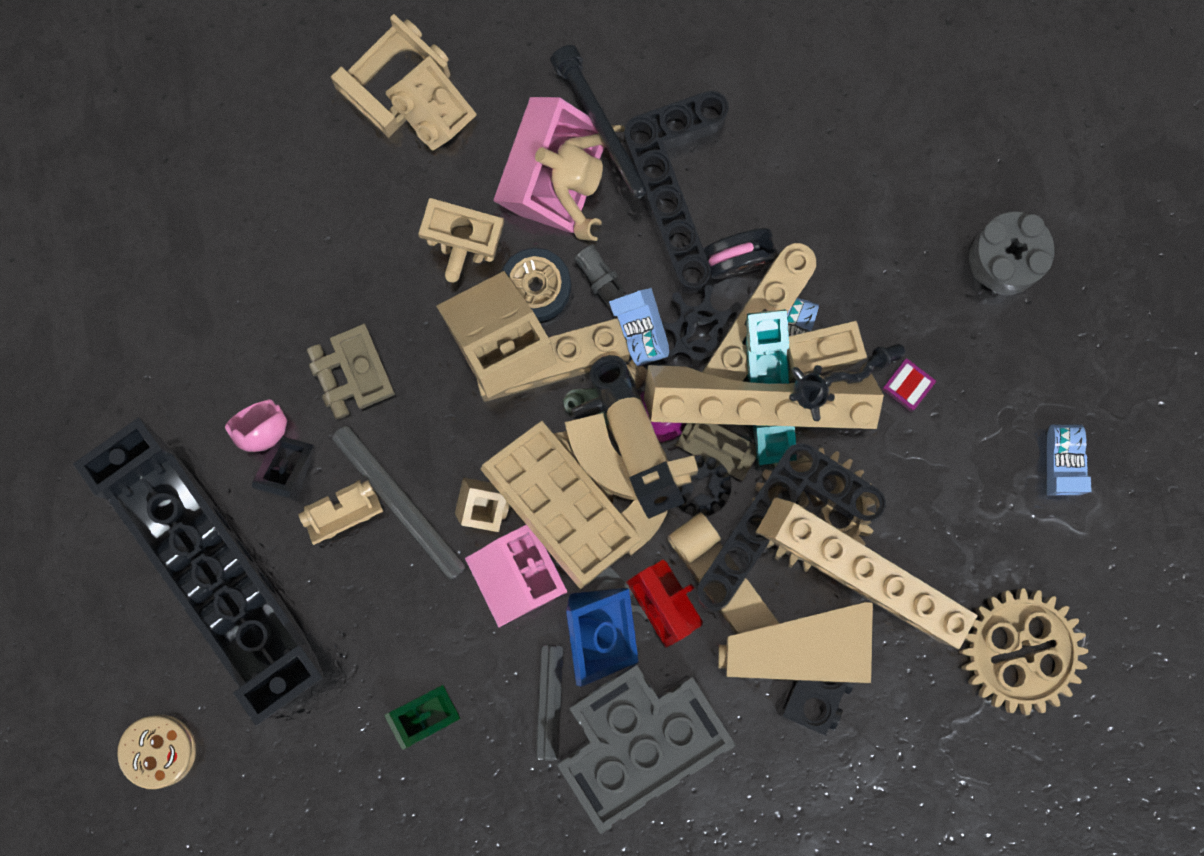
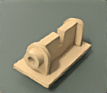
[298,480,383,545]

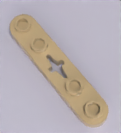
[702,243,816,381]

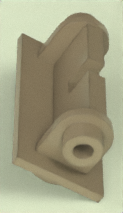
[676,423,757,481]

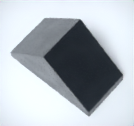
[252,436,314,502]

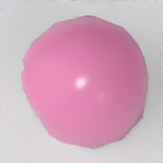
[225,399,287,452]

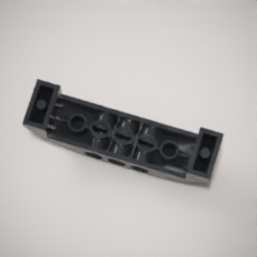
[73,417,324,726]

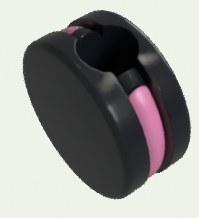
[704,228,778,279]

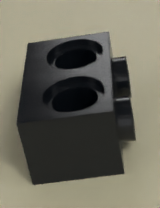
[779,680,855,736]

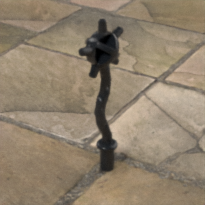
[789,344,906,421]

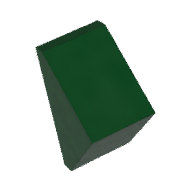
[384,685,460,750]

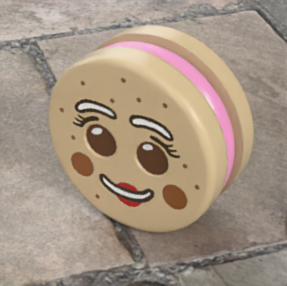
[117,715,196,789]

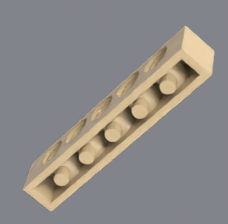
[756,497,978,649]

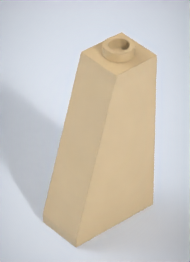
[718,602,873,683]

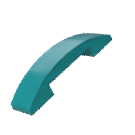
[746,309,797,465]

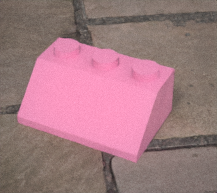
[493,97,604,233]

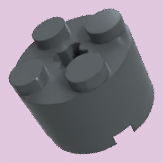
[969,212,1054,295]

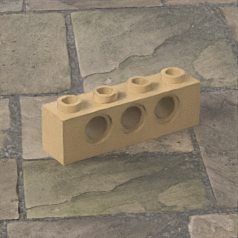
[477,318,630,402]

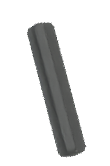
[535,645,563,761]

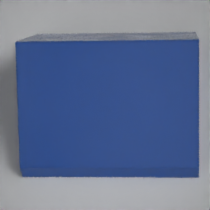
[566,588,639,687]

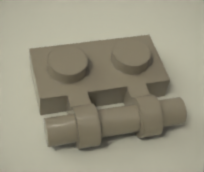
[307,324,395,419]

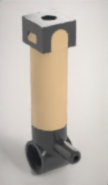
[571,355,685,519]

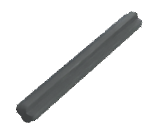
[332,425,465,579]

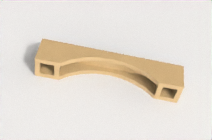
[644,365,884,429]

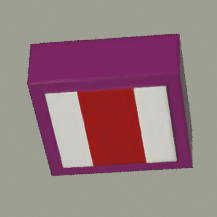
[882,358,936,412]

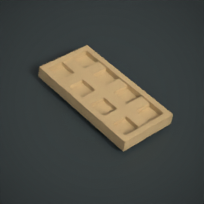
[480,421,641,589]

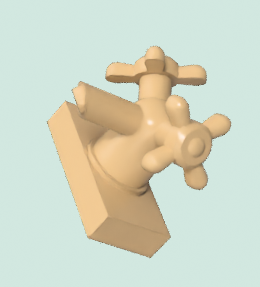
[418,198,504,283]

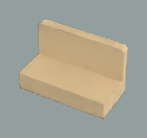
[787,321,867,381]

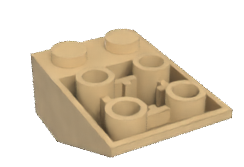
[437,271,557,398]

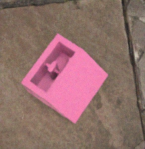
[465,525,568,627]

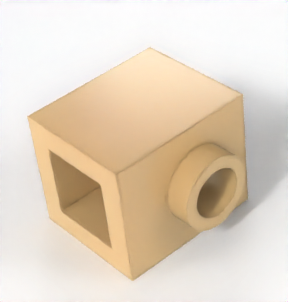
[455,477,509,532]

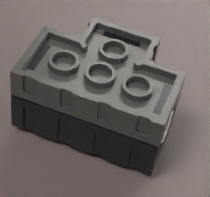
[557,664,736,834]

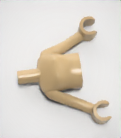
[535,125,625,241]

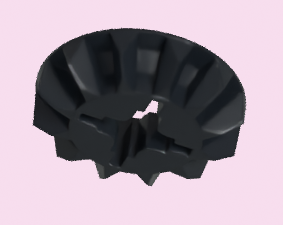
[678,456,732,516]

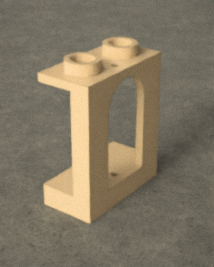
[331,14,450,138]

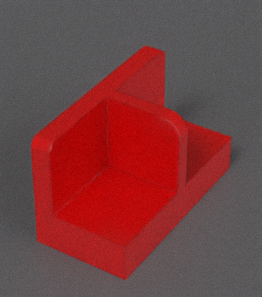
[626,560,703,648]

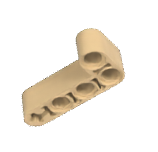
[667,512,779,634]

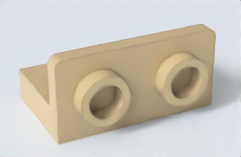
[385,55,477,150]

